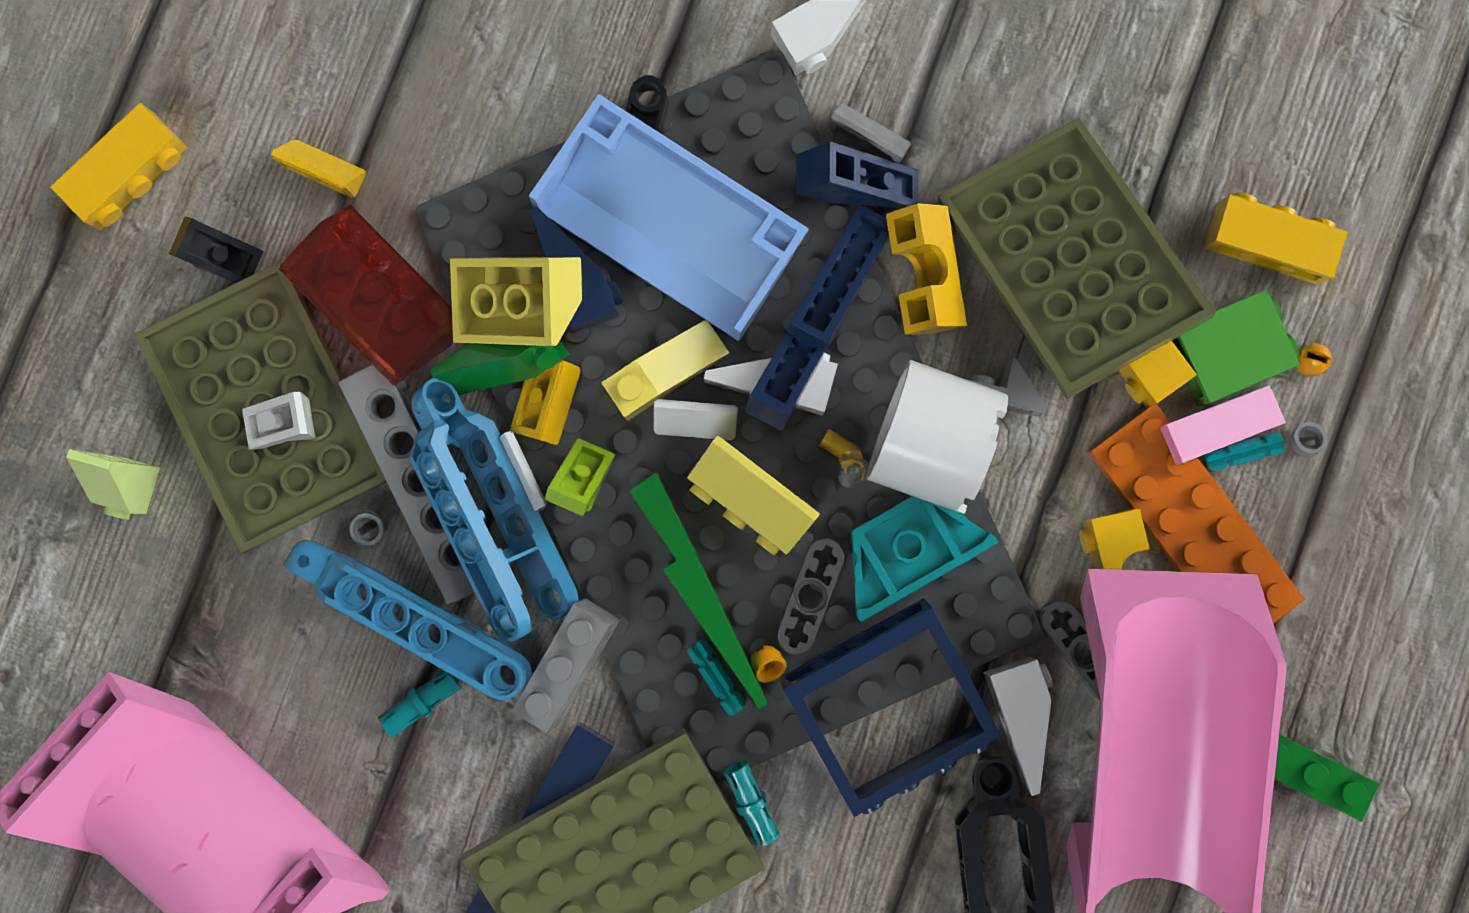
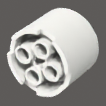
[866,360,1008,514]

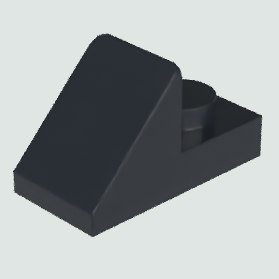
[169,216,264,283]

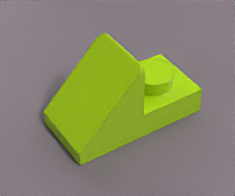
[544,438,615,516]

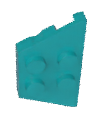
[851,496,999,623]

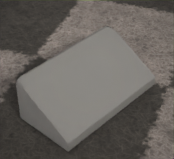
[828,104,911,164]

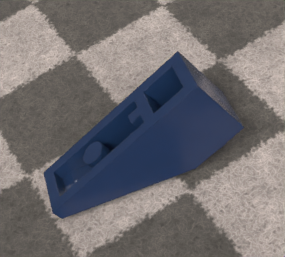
[796,142,918,209]
[529,207,623,332]

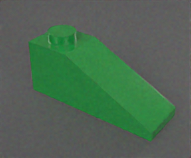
[429,340,570,395]

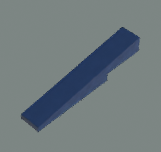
[745,205,889,431]
[466,722,615,913]

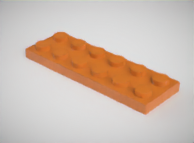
[1087,404,1305,624]

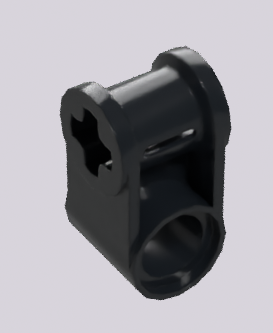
[625,75,669,135]

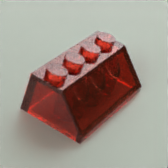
[279,204,453,386]

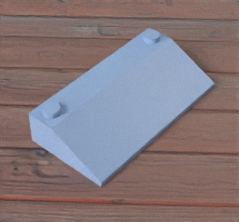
[529,94,809,341]

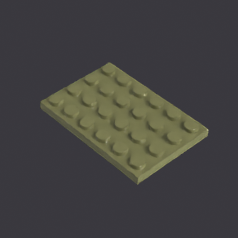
[938,118,1216,399]
[134,261,387,553]
[462,728,765,913]

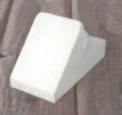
[242,392,315,450]

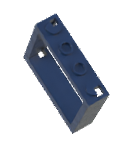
[779,598,1001,817]

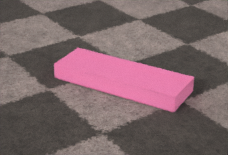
[1160,385,1286,465]

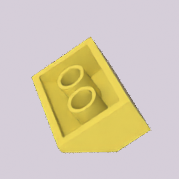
[450,257,582,346]
[687,435,820,556]

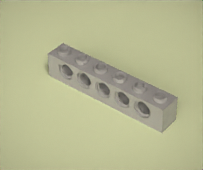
[338,360,477,605]

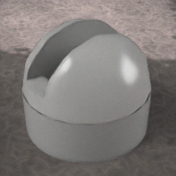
[1290,422,1327,458]
[349,511,384,546]

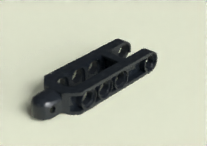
[954,756,1055,913]

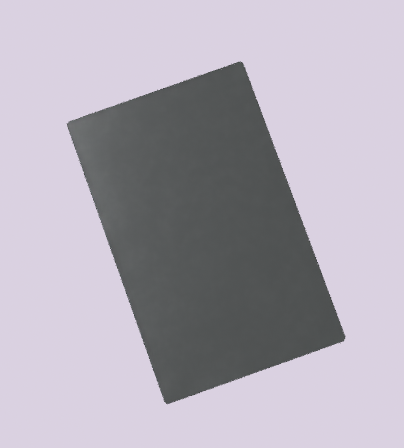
[415,51,1043,783]

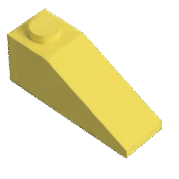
[601,320,729,421]

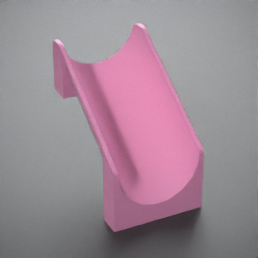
[1065,569,1286,913]
[0,672,390,913]

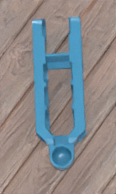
[409,378,579,642]
[283,540,534,700]

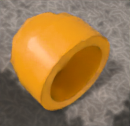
[1296,343,1332,377]
[750,645,787,683]

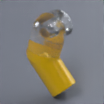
[819,429,866,488]

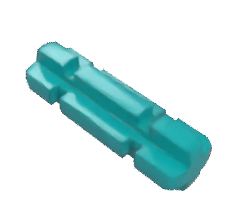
[1202,432,1285,472]
[687,638,746,716]

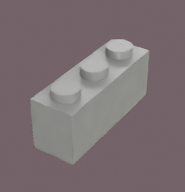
[511,599,620,734]

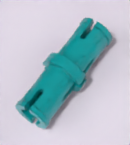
[378,670,462,738]
[723,760,780,846]

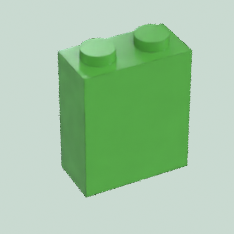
[1172,289,1300,407]

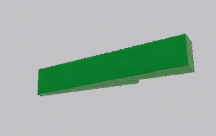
[629,472,768,709]

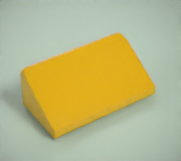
[271,140,366,198]
[509,360,581,445]

